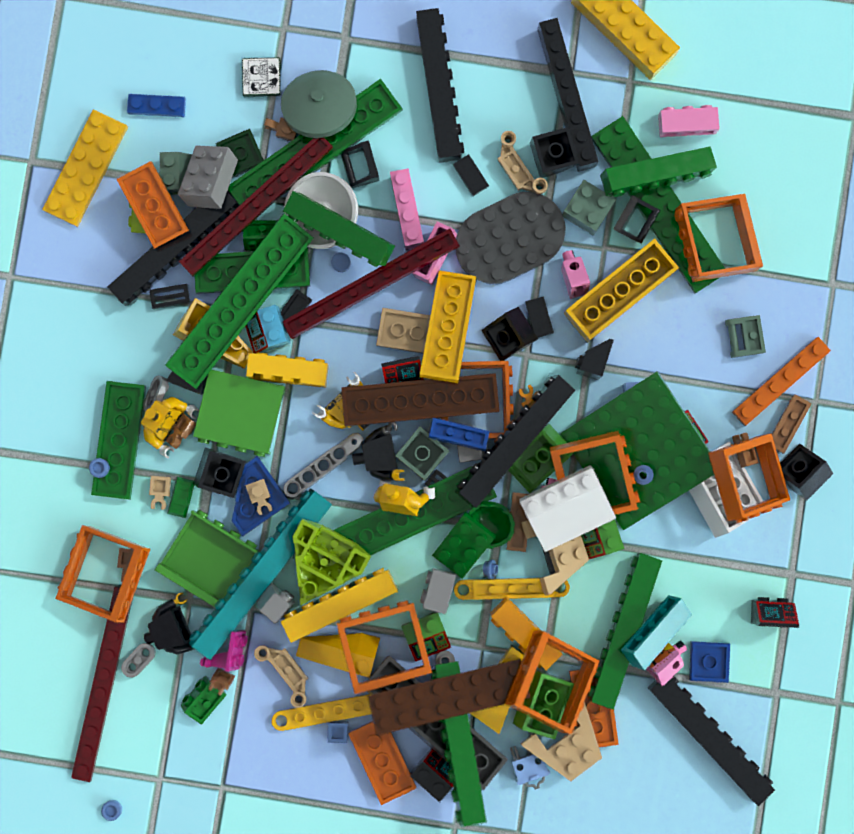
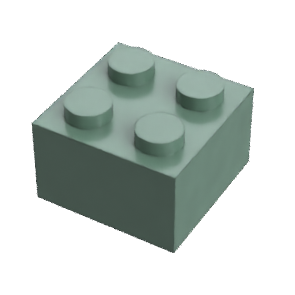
[562,180,616,236]
[395,426,450,481]

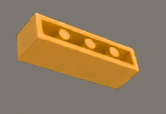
[490,596,563,671]

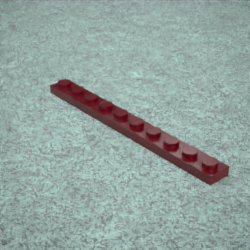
[179,138,333,276]
[282,229,460,339]
[71,586,133,782]

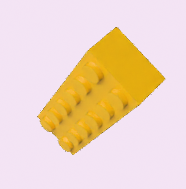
[571,0,681,81]
[563,238,679,343]
[281,568,398,643]

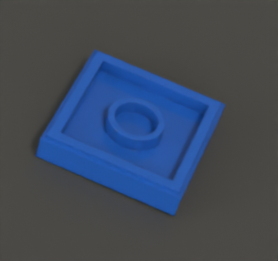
[689,641,730,683]

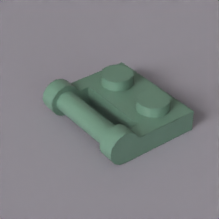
[725,315,766,358]

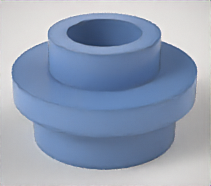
[634,465,654,485]
[483,560,498,579]

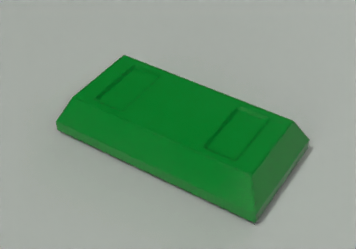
[167,477,195,518]

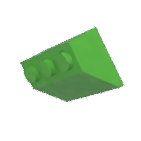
[512,670,574,740]

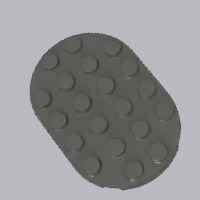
[456,192,565,284]

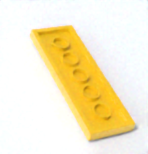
[42,109,128,227]
[420,270,476,383]

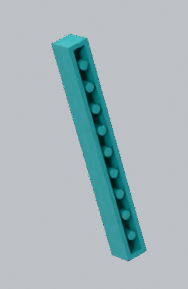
[189,489,332,660]

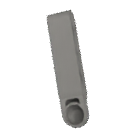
[284,433,364,497]

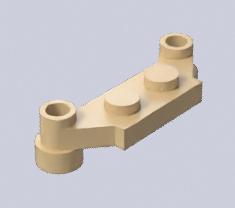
[497,131,548,194]
[254,645,309,708]

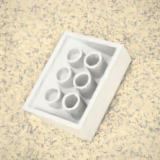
[689,441,763,538]
[520,465,616,552]

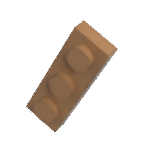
[772,394,812,454]
[506,492,529,552]

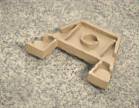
[521,520,589,595]
[520,701,602,781]

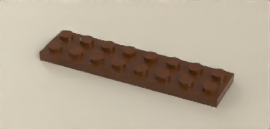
[341,373,500,427]
[367,659,531,736]

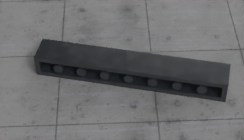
[416,8,464,163]
[538,18,598,172]
[108,192,239,306]
[455,375,575,508]
[648,676,775,807]

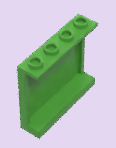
[193,370,286,457]
[155,509,260,607]

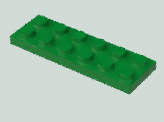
[195,248,310,294]
[91,381,146,500]

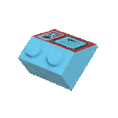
[245,305,290,354]

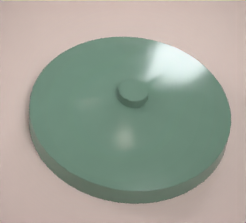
[281,70,357,138]

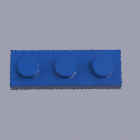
[127,94,186,117]
[428,418,490,451]

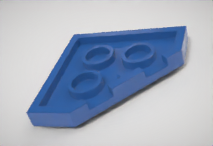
[232,456,291,536]

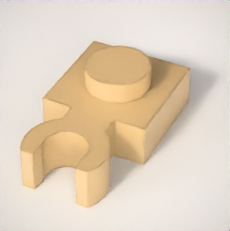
[149,476,171,510]
[246,479,273,515]

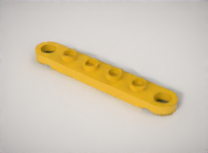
[454,577,570,600]
[272,694,371,731]

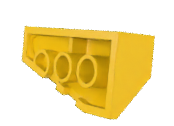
[173,298,253,369]
[296,633,380,678]

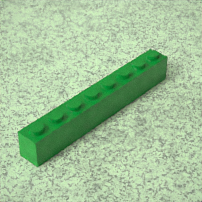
[588,553,663,710]
[430,661,487,827]

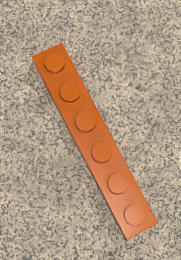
[732,336,831,426]

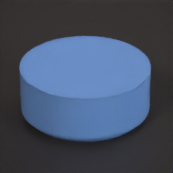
[331,252,351,272]
[89,458,110,478]
[101,800,122,821]

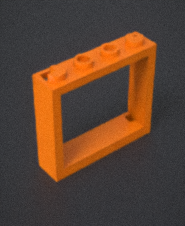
[675,194,763,282]
[441,361,514,439]
[550,431,640,515]
[708,433,790,523]
[55,525,150,623]
[336,600,432,694]
[505,631,599,734]

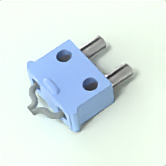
[510,746,550,790]

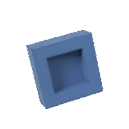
[328,722,348,743]

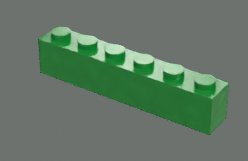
[600,146,717,197]
[283,191,395,267]

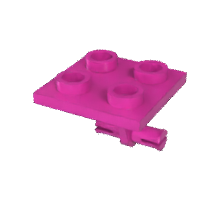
[200,630,248,672]

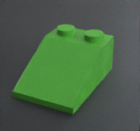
[508,424,574,493]

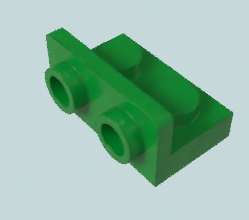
[243,220,278,251]
[181,676,227,725]

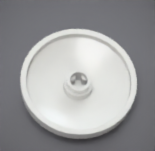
[284,172,358,249]

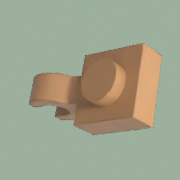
[264,118,297,141]
[732,432,759,468]
[117,548,134,582]

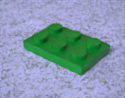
[432,512,496,579]

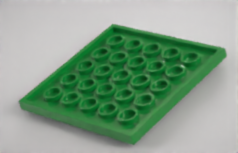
[560,371,714,530]

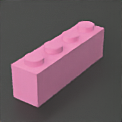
[390,168,424,250]

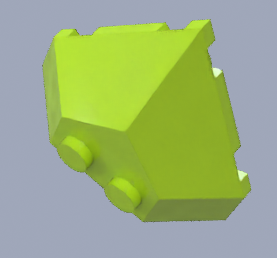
[293,519,371,606]

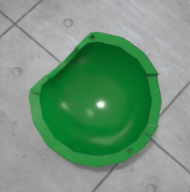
[468,501,515,549]

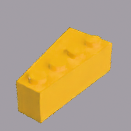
[246,352,329,388]
[470,645,524,734]

